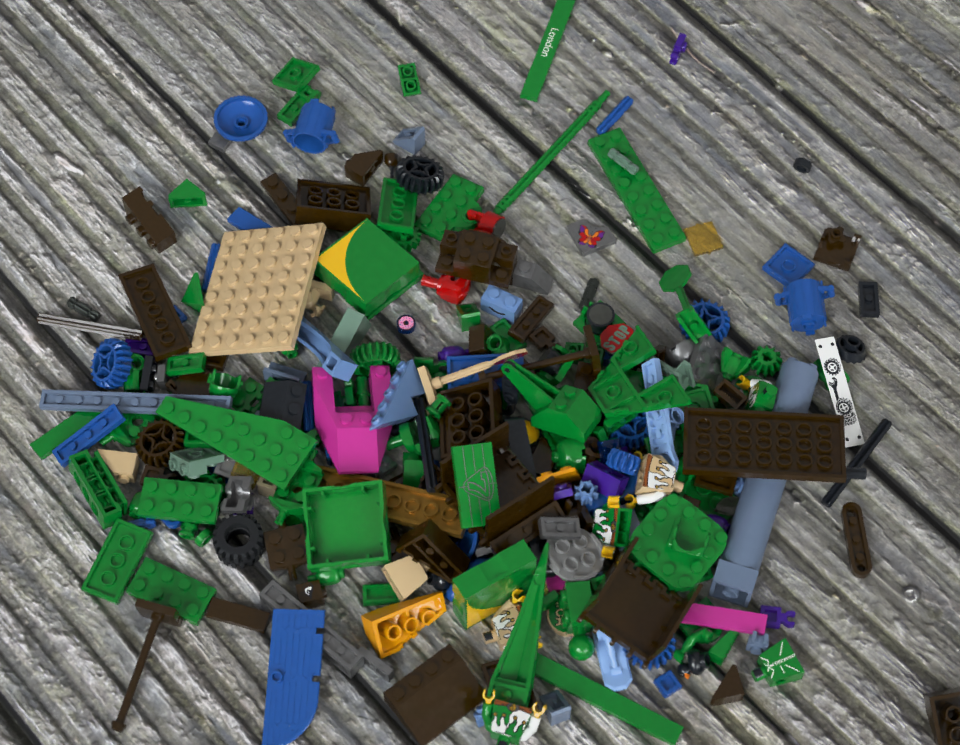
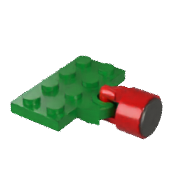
[414,174,506,242]

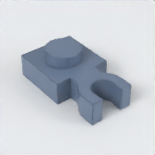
[745,631,769,655]

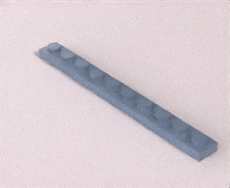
[39,389,233,414]

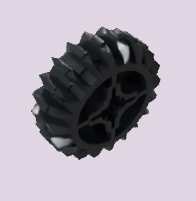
[395,154,444,195]

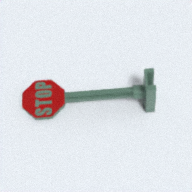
[600,323,696,390]

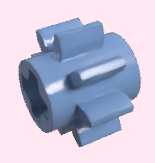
[574,480,598,506]

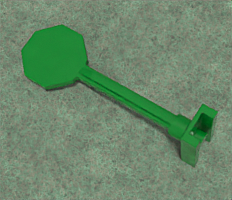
[659,265,712,344]

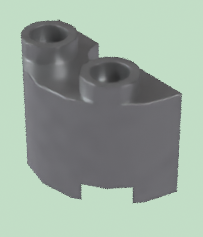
[220,476,255,514]

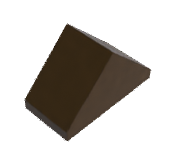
[710,664,744,706]

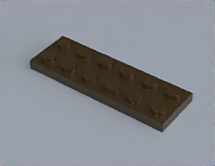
[118,263,192,362]

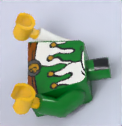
[736,375,778,411]
[591,496,632,559]
[482,688,547,745]

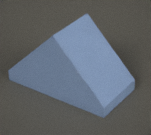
[393,126,425,155]
[539,689,571,726]

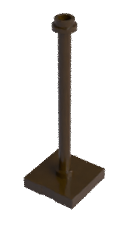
[478,325,601,381]
[111,598,183,733]

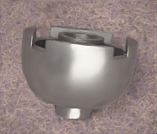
[664,338,695,368]

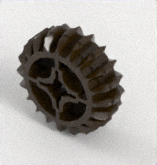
[135,418,185,468]

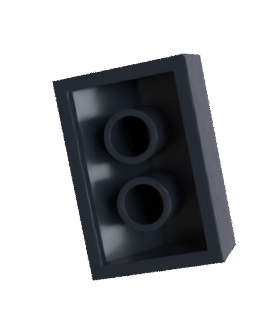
[259,380,307,430]

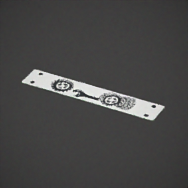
[815,336,865,447]

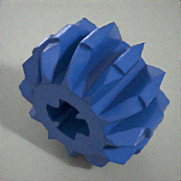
[606,448,641,476]

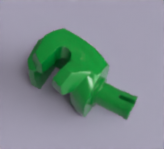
[386,415,440,456]

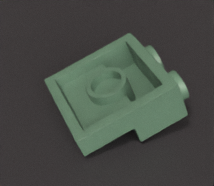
[169,448,224,479]

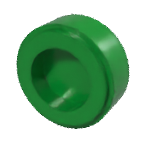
[194,528,213,547]

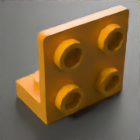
[536,466,581,504]

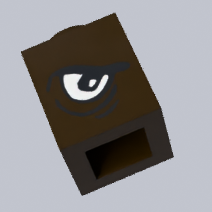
[295,579,327,609]

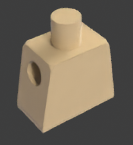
[381,556,429,602]

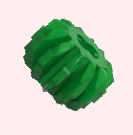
[750,345,783,378]

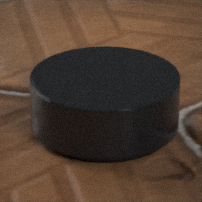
[793,158,812,173]

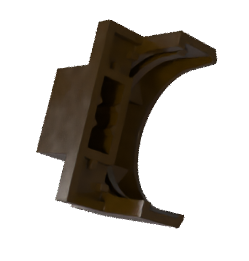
[435,229,518,289]

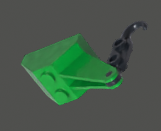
[501,359,602,443]

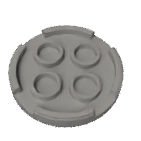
[545,528,605,582]

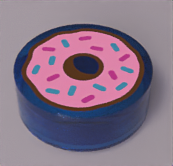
[397,315,416,334]

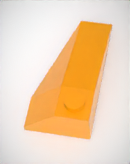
[361,591,447,659]

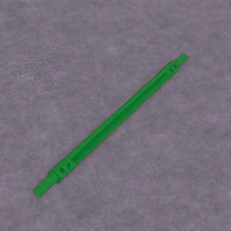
[492,90,611,214]

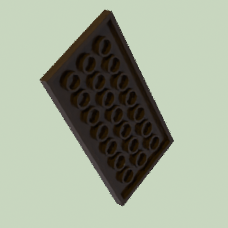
[683,407,846,483]

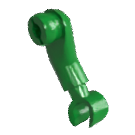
[674,627,714,664]

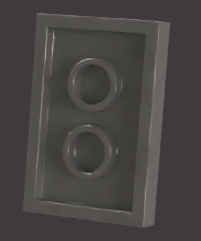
[689,334,724,396]

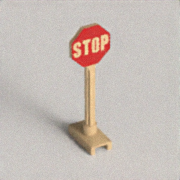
[417,348,528,405]

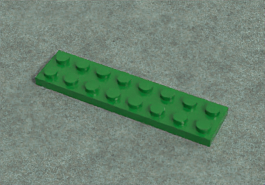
[588,127,686,254]

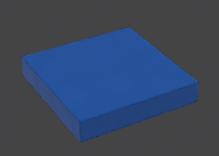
[762,243,815,287]

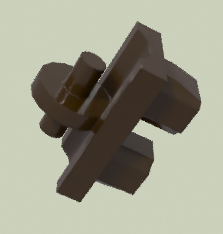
[582,436,604,468]

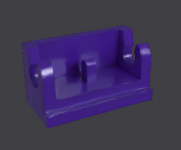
[582,460,630,497]

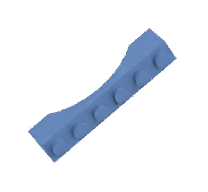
[297,316,358,382]

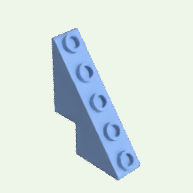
[370,359,425,431]

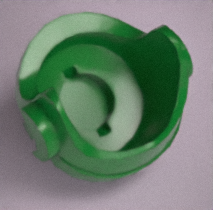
[207,368,243,399]

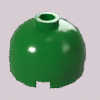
[551,437,586,474]

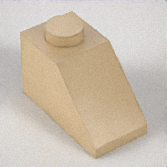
[98,449,140,484]

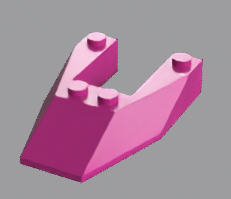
[311,365,393,474]

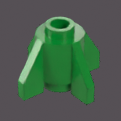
[720,347,752,382]

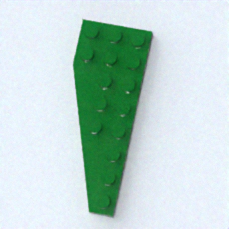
[155,396,318,492]

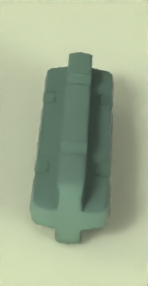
[607,148,639,175]

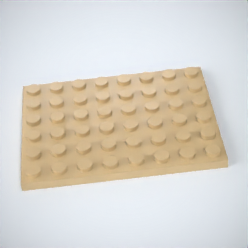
[188,223,326,356]

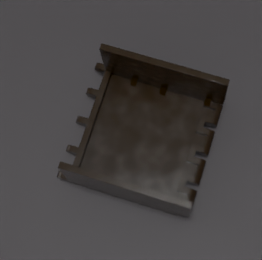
[434,421,555,547]
[576,537,704,670]

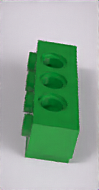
[68,449,128,530]

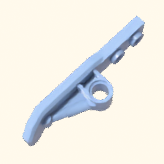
[641,358,684,472]
[591,571,633,692]

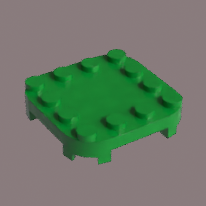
[629,494,728,592]

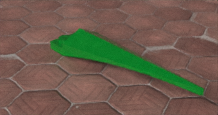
[487,542,550,708]

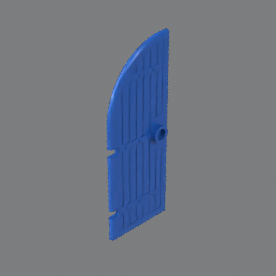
[262,609,325,745]

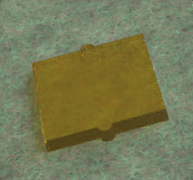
[683,221,723,257]

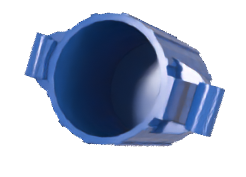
[283,99,340,154]
[774,278,835,336]

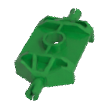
[99,391,172,447]
[268,449,324,526]

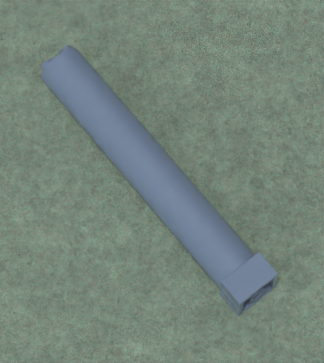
[709,357,819,608]

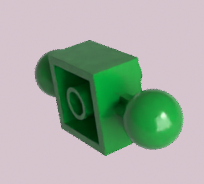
[558,578,595,661]

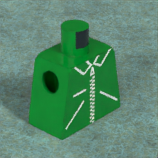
[751,638,805,687]

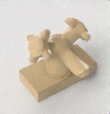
[305,280,335,318]

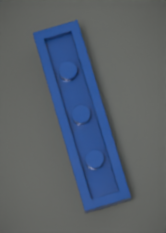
[52,403,126,468]

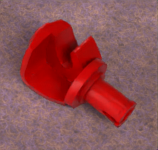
[421,274,471,305]

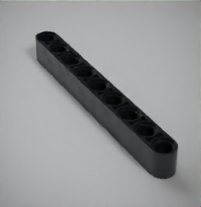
[503,416,556,578]

